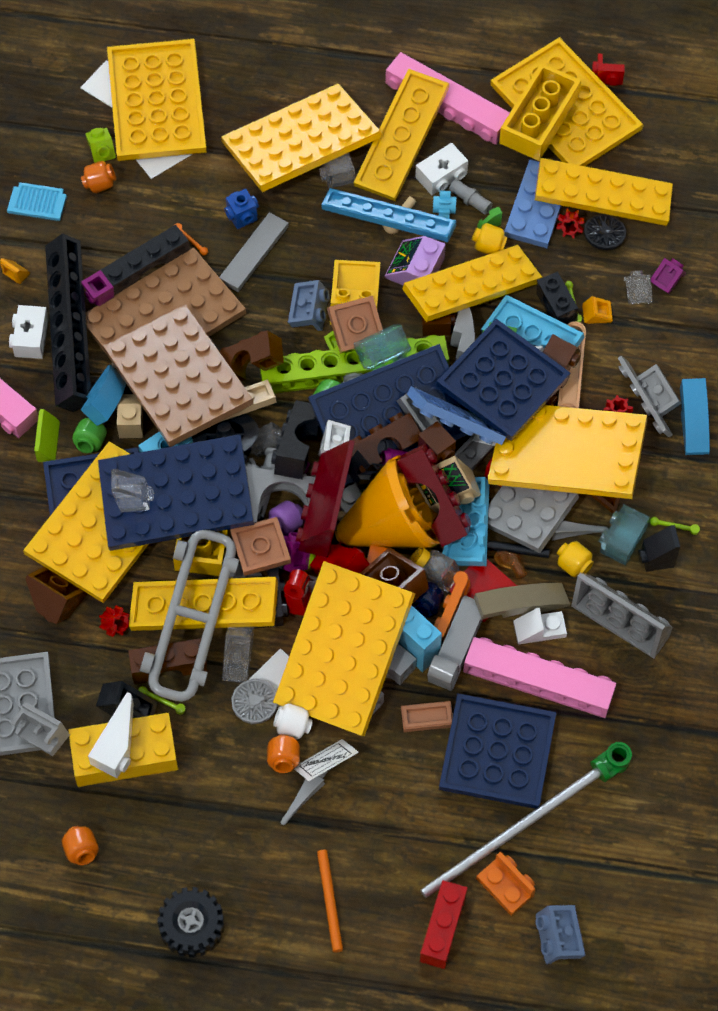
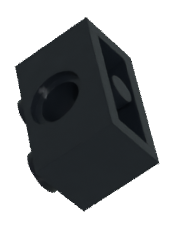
[536,272,578,325]

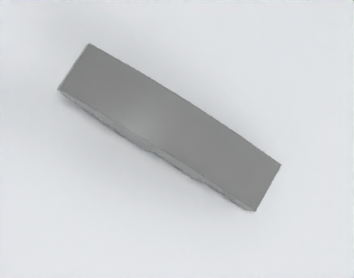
[450,307,475,361]

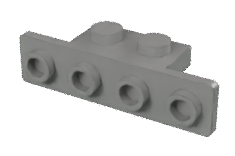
[618,355,682,437]

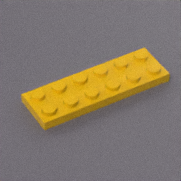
[354,68,450,201]
[534,158,673,226]
[402,245,542,322]
[129,577,278,631]

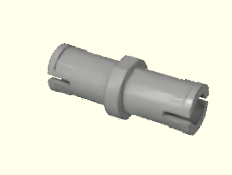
[449,178,493,215]

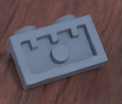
[288,280,330,331]
[536,905,585,964]

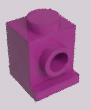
[81,270,114,306]

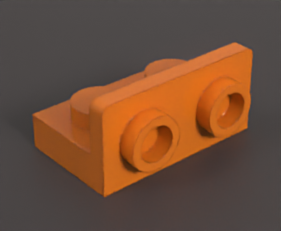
[476,852,536,916]

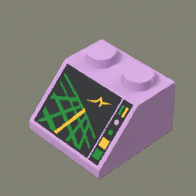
[385,236,445,285]

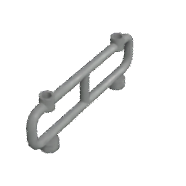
[140,530,239,702]

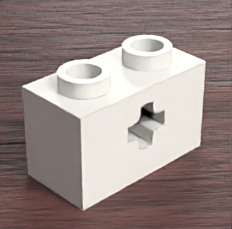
[415,143,468,195]
[9,305,49,359]

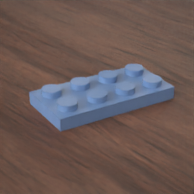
[504,159,562,248]
[407,386,506,445]

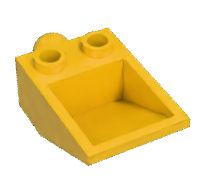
[330,260,380,325]

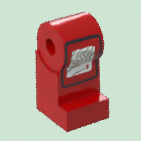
[284,569,312,616]

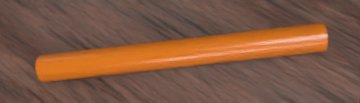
[317,850,343,952]

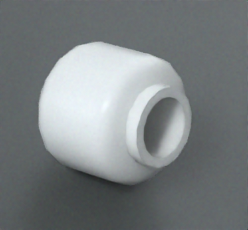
[273,703,312,740]

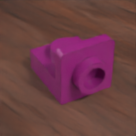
[649,258,686,294]
[283,532,310,572]

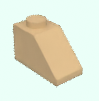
[117,394,144,438]

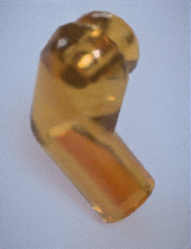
[494,551,528,579]

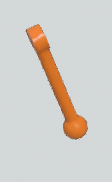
[174,223,208,256]

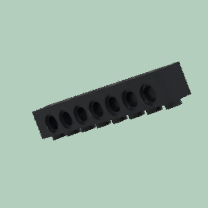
[45,233,91,412]

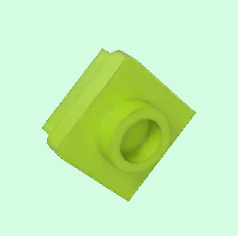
[85,128,116,163]

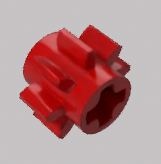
[556,209,585,238]
[603,395,633,413]
[99,605,130,637]

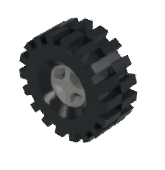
[158,887,224,958]

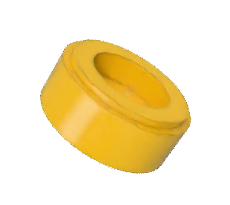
[409,547,430,568]

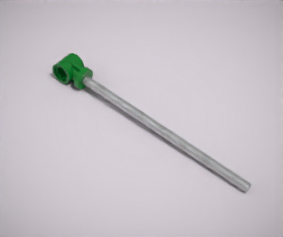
[420,742,632,898]

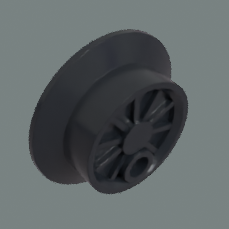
[192,414,259,457]

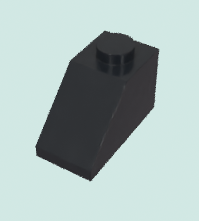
[638,525,680,572]
[96,681,158,718]

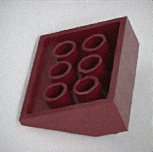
[296,440,355,557]

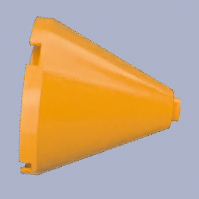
[335,455,440,548]

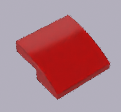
[447,559,517,622]

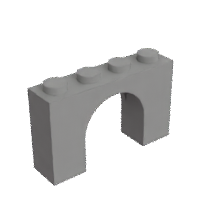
[246,464,315,523]

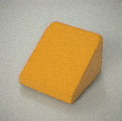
[0,258,30,284]
[582,296,613,324]

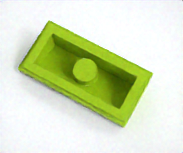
[34,409,60,462]

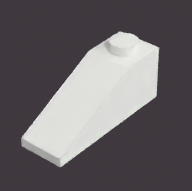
[88,692,134,778]

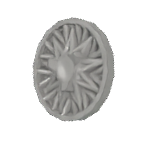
[231,679,278,724]

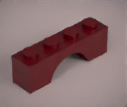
[397,443,471,547]

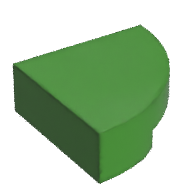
[477,207,502,228]

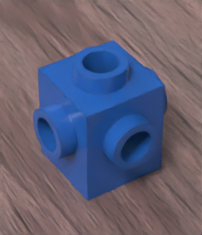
[224,189,259,229]

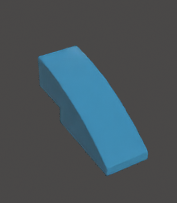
[81,365,126,426]
[680,378,710,455]

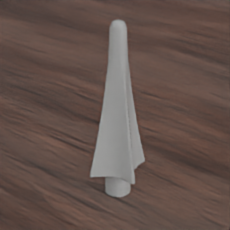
[552,520,608,541]
[281,771,328,825]

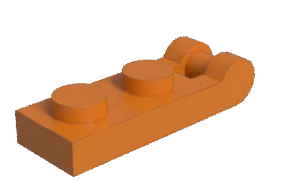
[434,571,471,641]

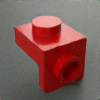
[592,53,625,85]

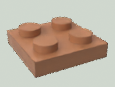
[327,296,386,354]
[230,517,291,576]

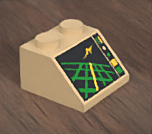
[415,456,481,514]

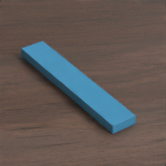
[321,188,456,242]

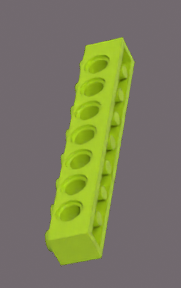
[260,335,449,394]

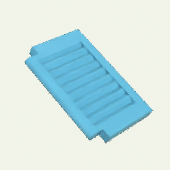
[7,182,67,221]

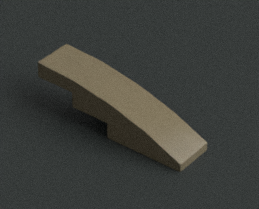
[474,583,570,619]

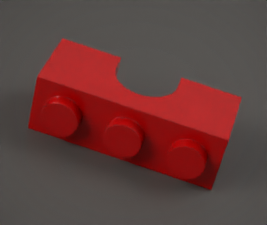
[420,880,467,969]

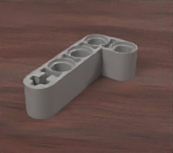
[427,595,483,691]

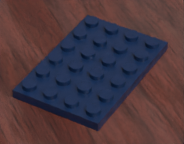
[308,344,468,485]
[98,434,255,551]

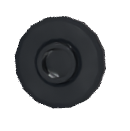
[584,214,626,250]

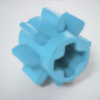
[433,191,456,218]

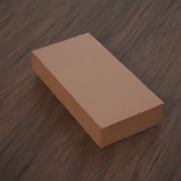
[401,701,453,732]

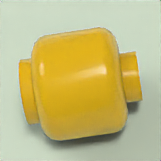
[472,223,507,255]
[557,541,594,577]

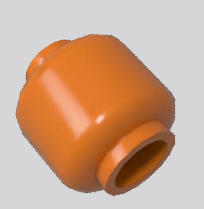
[81,161,116,193]
[267,734,300,773]
[62,826,99,865]

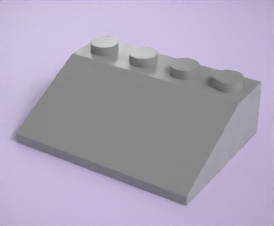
[571,572,673,659]

